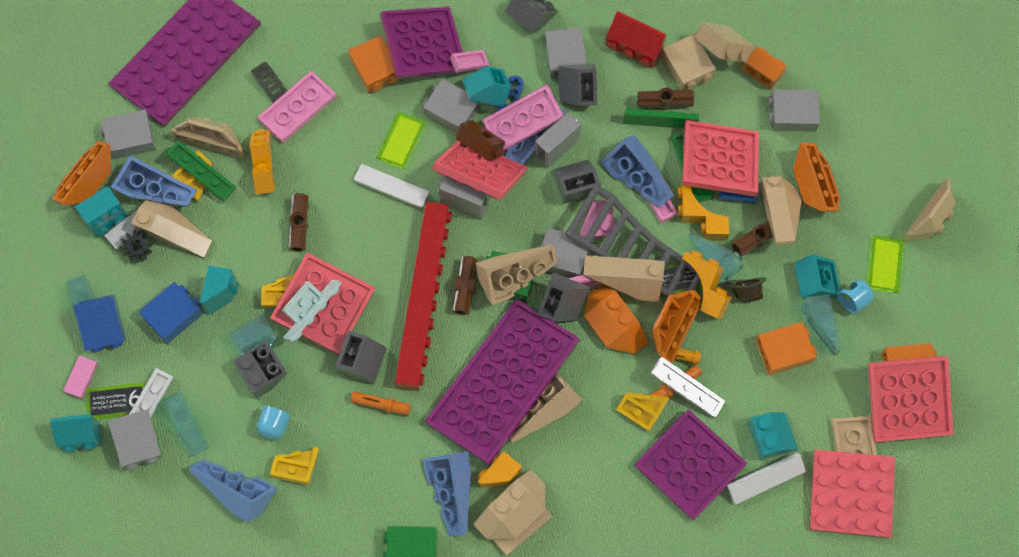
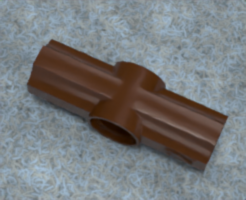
[637,87,694,110]
[289,193,309,252]
[731,221,773,257]
[453,256,478,316]

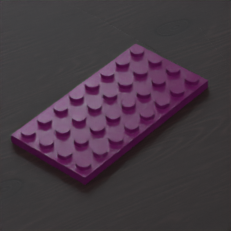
[108,0,261,127]
[425,299,580,466]

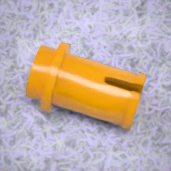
[676,348,701,365]

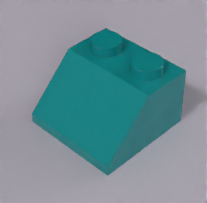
[794,254,841,300]
[200,266,239,315]
[748,412,798,460]
[50,414,101,453]

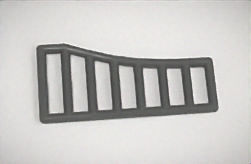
[565,186,701,297]

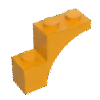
[250,129,275,194]
[677,183,729,241]
[682,250,732,319]

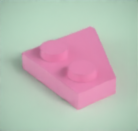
[579,200,615,239]

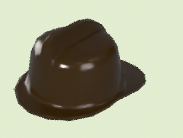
[720,277,767,302]

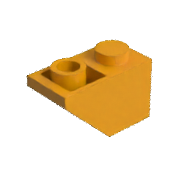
[478,451,522,488]

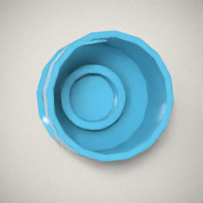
[836,280,874,314]
[257,406,291,440]

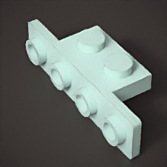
[281,280,342,342]

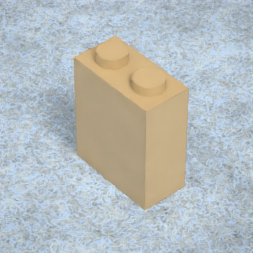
[695,22,754,62]
[661,34,716,90]

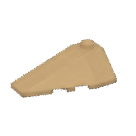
[760,176,802,245]
[131,200,212,258]
[476,244,557,305]
[583,256,665,302]
[509,373,582,443]

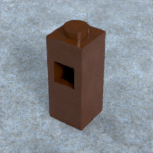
[456,120,506,161]

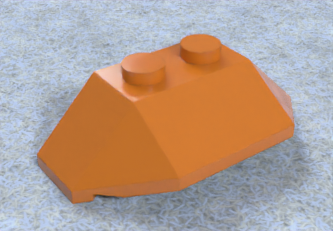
[52,141,111,205]
[793,142,840,212]
[584,284,649,355]
[652,290,703,364]

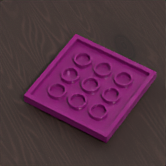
[380,6,466,79]
[634,409,747,521]

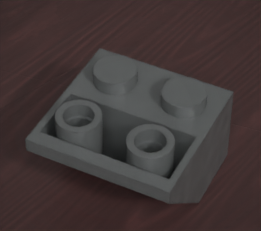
[505,0,558,33]
[558,64,597,106]
[553,160,601,204]
[537,273,590,322]
[335,330,387,384]
[233,341,287,399]

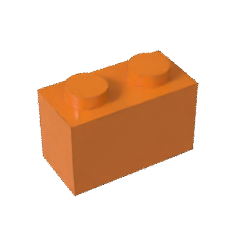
[742,46,787,90]

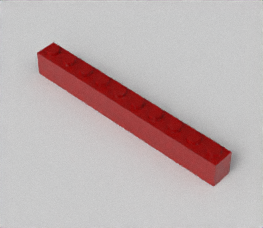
[395,202,452,391]

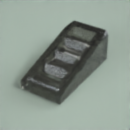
[251,61,287,103]

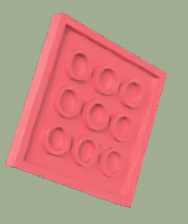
[682,120,759,197]
[432,141,528,200]
[270,252,375,355]
[868,356,954,442]
[810,449,895,538]

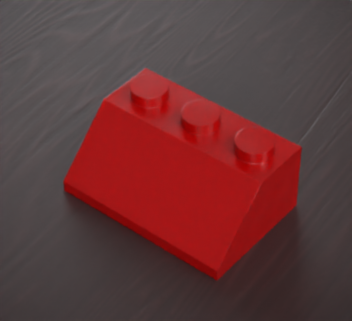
[605,10,667,68]

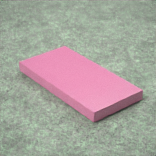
[257,71,337,144]
[482,85,564,151]

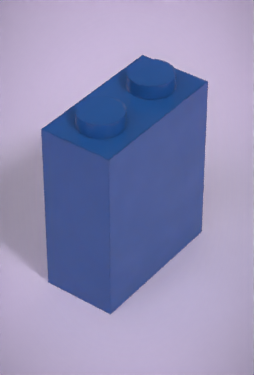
[139,281,203,344]
[73,294,126,352]

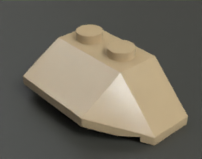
[171,117,245,159]
[902,177,956,242]
[473,470,545,540]

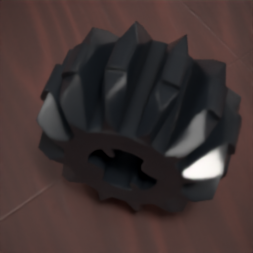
[120,230,153,263]

